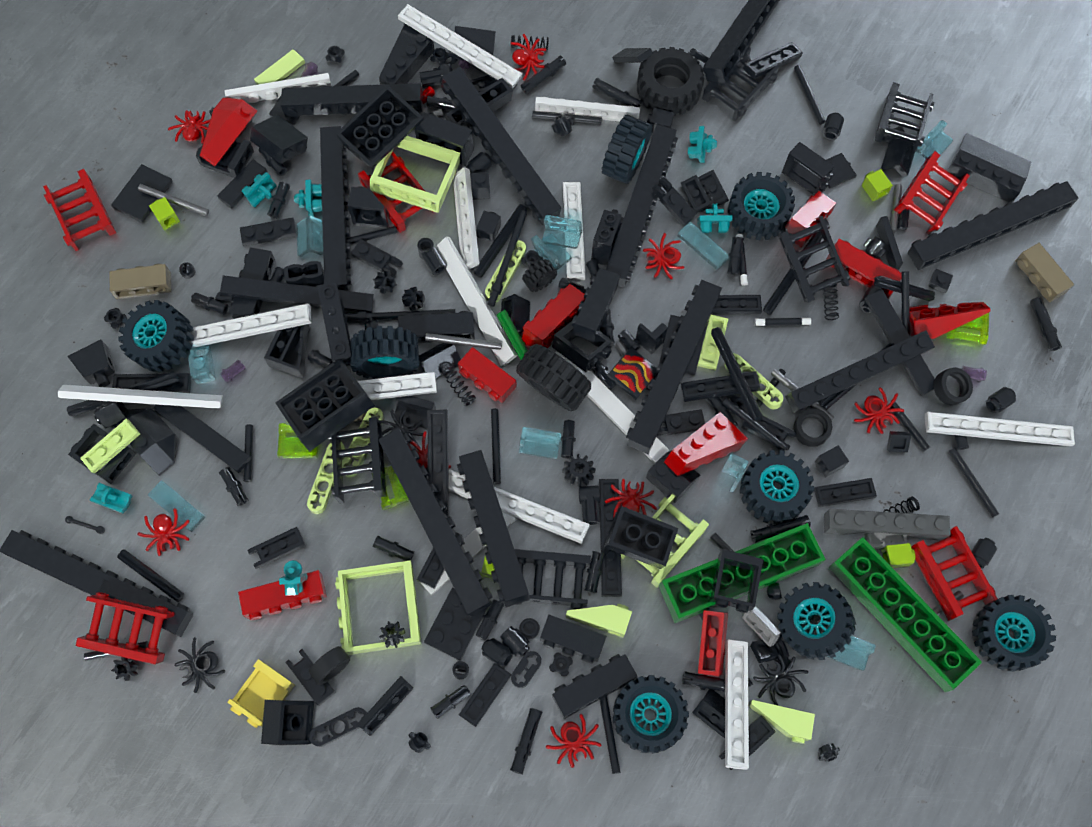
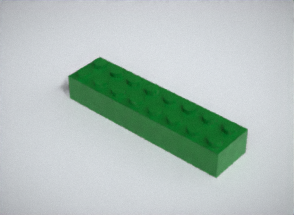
[658,523,826,623]
[828,537,982,692]

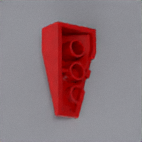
[200,97,257,167]
[910,302,991,339]

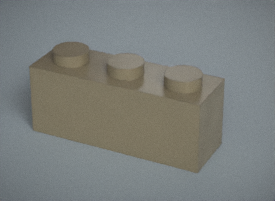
[1015,242,1074,303]
[109,264,172,299]

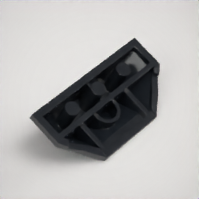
[113,407,176,476]

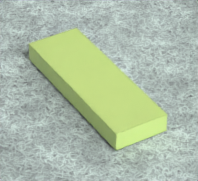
[254,49,305,85]
[697,314,728,371]
[80,419,140,474]

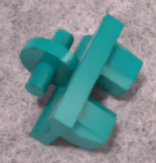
[688,126,717,163]
[242,172,277,207]
[294,179,322,217]
[697,204,732,233]
[90,483,132,514]
[279,560,307,595]

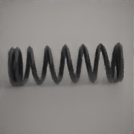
[511,34,549,50]
[823,278,839,320]
[442,366,476,406]
[883,496,920,513]

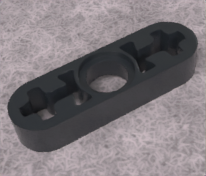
[309,707,367,747]

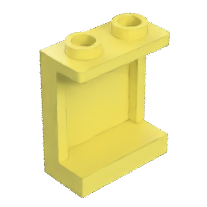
[227,659,295,728]

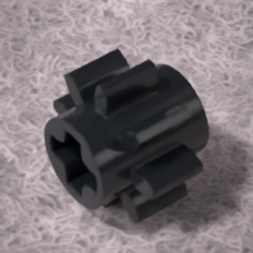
[551,114,574,136]
[863,236,887,258]
[373,271,397,294]
[402,287,425,311]
[379,621,406,648]
[111,657,140,681]

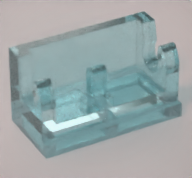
[519,427,561,459]

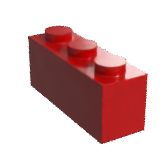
[458,347,517,403]
[698,610,728,676]

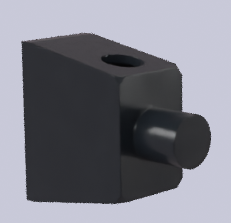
[68,339,115,387]

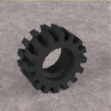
[522,259,558,292]

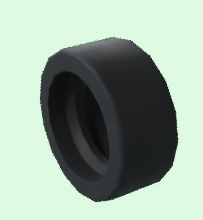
[933,367,973,405]
[793,408,833,447]
[309,646,350,685]

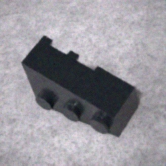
[264,324,309,378]

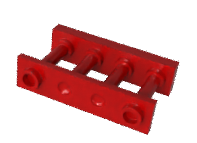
[894,151,970,234]
[358,152,434,233]
[43,169,116,251]
[911,526,998,621]
[75,592,175,665]

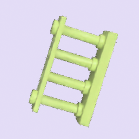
[621,494,709,588]

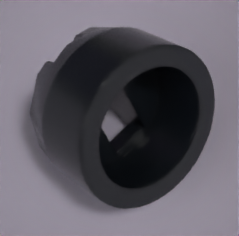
[179,262,196,278]
[767,583,782,600]
[452,661,469,680]

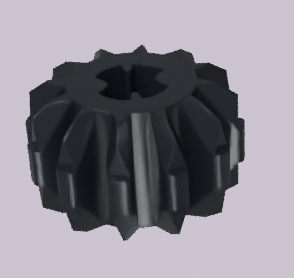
[562,454,596,487]

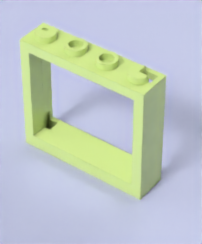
[370,136,460,213]
[335,560,421,655]

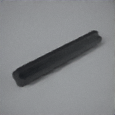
[874,276,935,301]
[117,549,184,602]

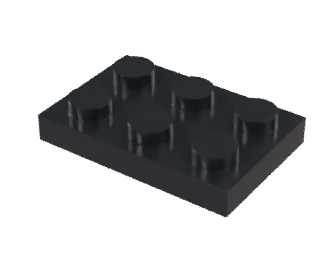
[424,587,488,661]

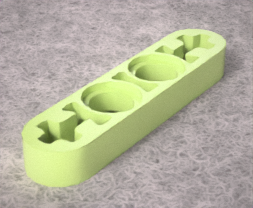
[485,240,526,302]
[724,353,783,409]
[342,407,384,477]
[307,442,345,514]

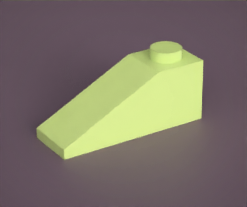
[566,604,632,638]
[748,700,815,744]

